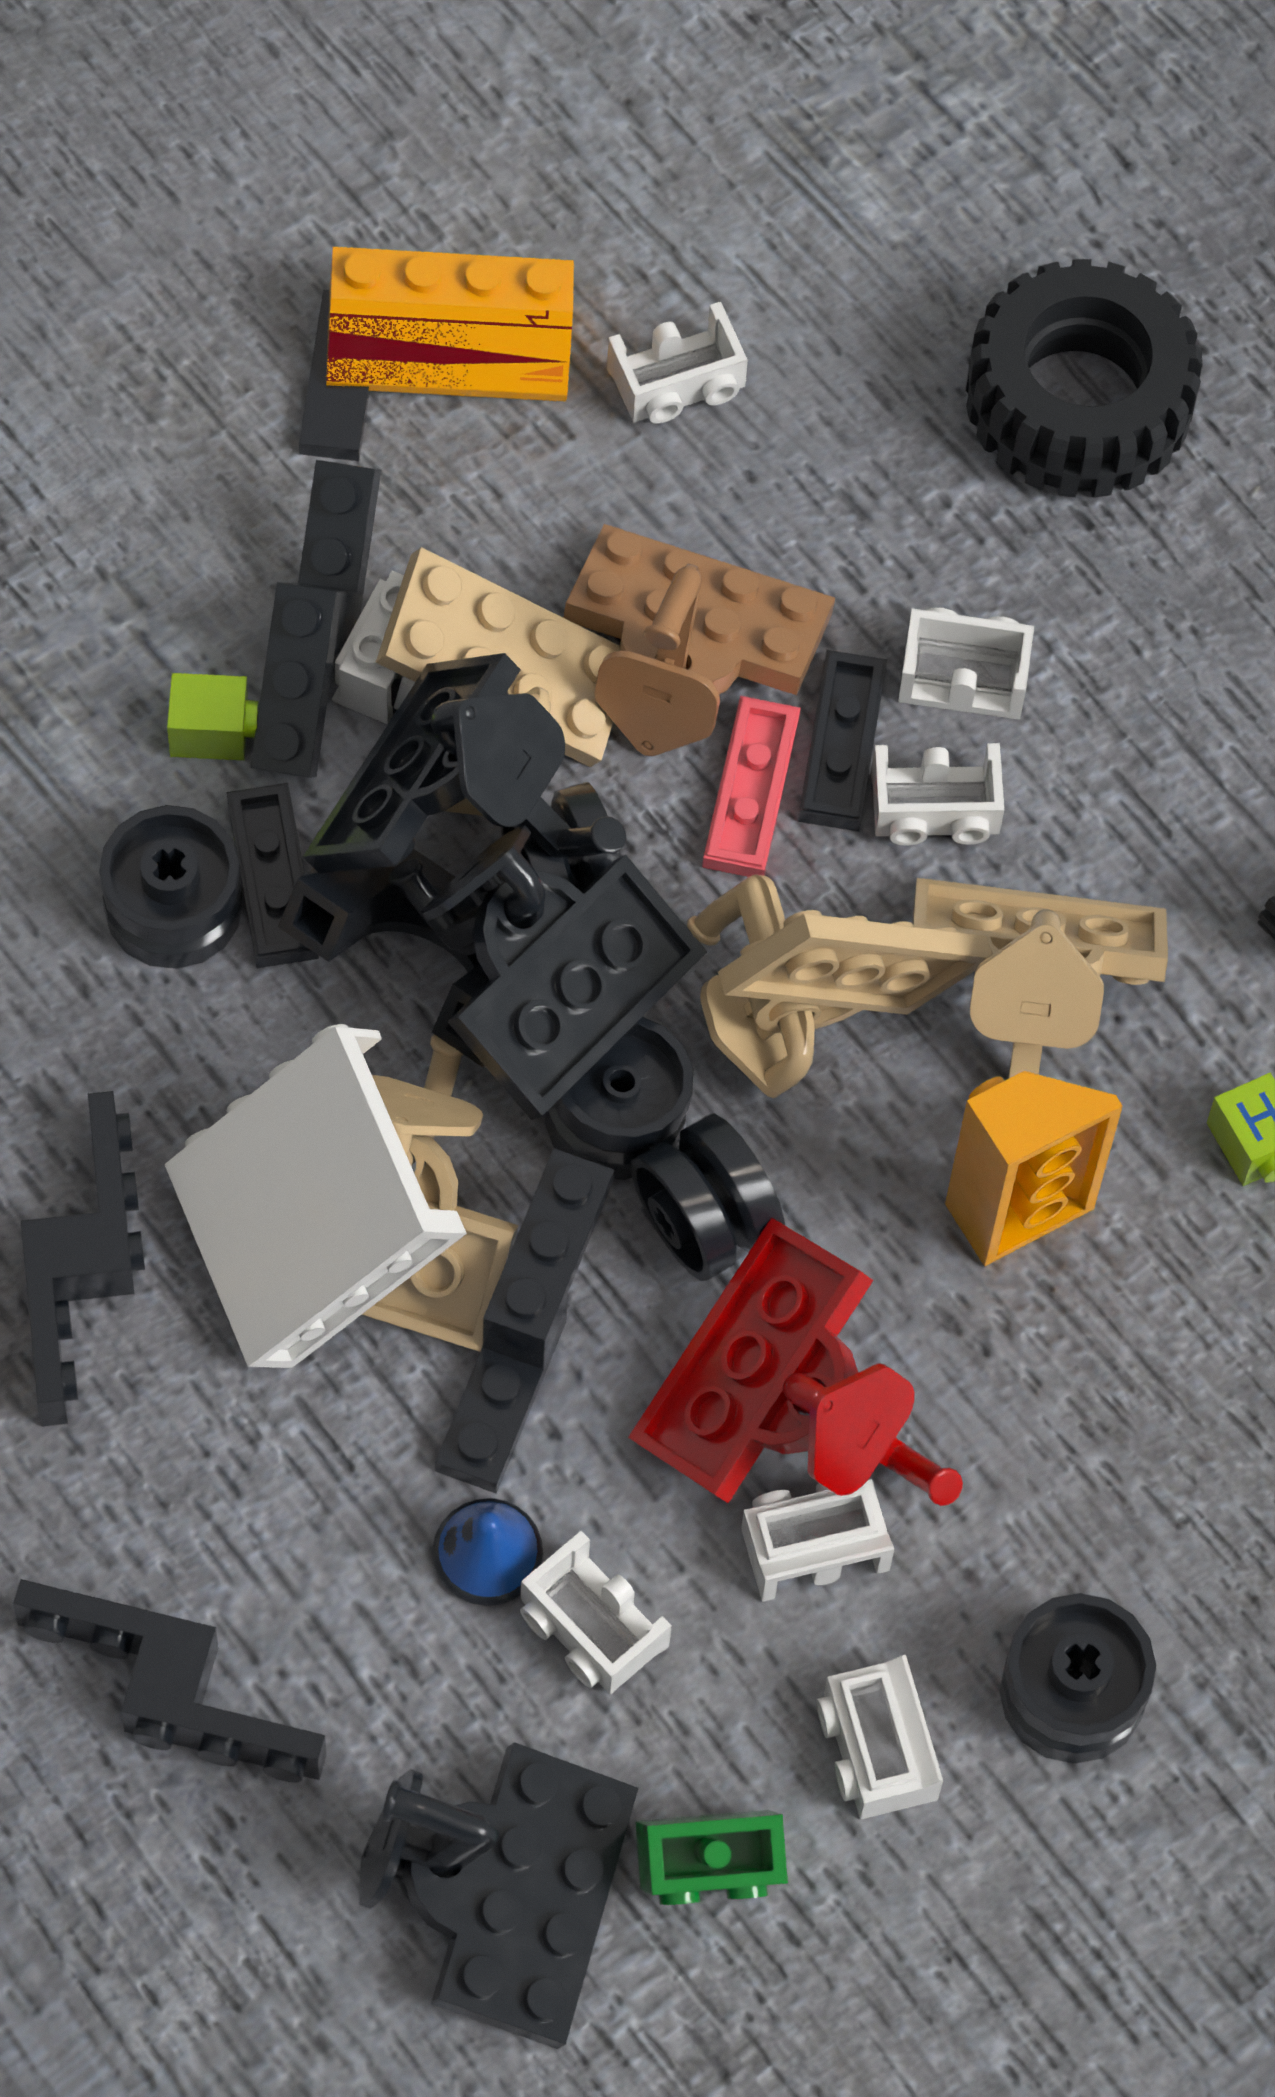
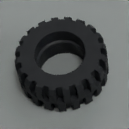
[965,259,1203,498]

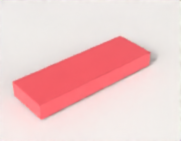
[702,696,801,877]

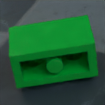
[635,1810,788,1905]

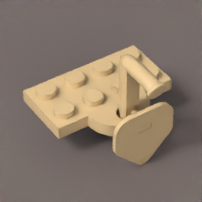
[375,547,620,816]
[687,874,992,1098]
[912,878,1168,1079]
[362,1035,519,1352]

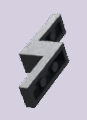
[250,460,381,778]
[21,1091,145,1427]
[435,1148,615,1494]
[13,1579,326,1783]

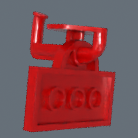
[628,1217,963,1506]

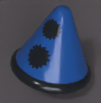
[432,1498,543,1606]

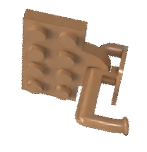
[563,524,835,756]

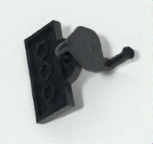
[303,653,626,873]
[388,825,707,1120]
[359,1742,639,2049]

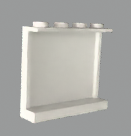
[164,1024,467,1368]

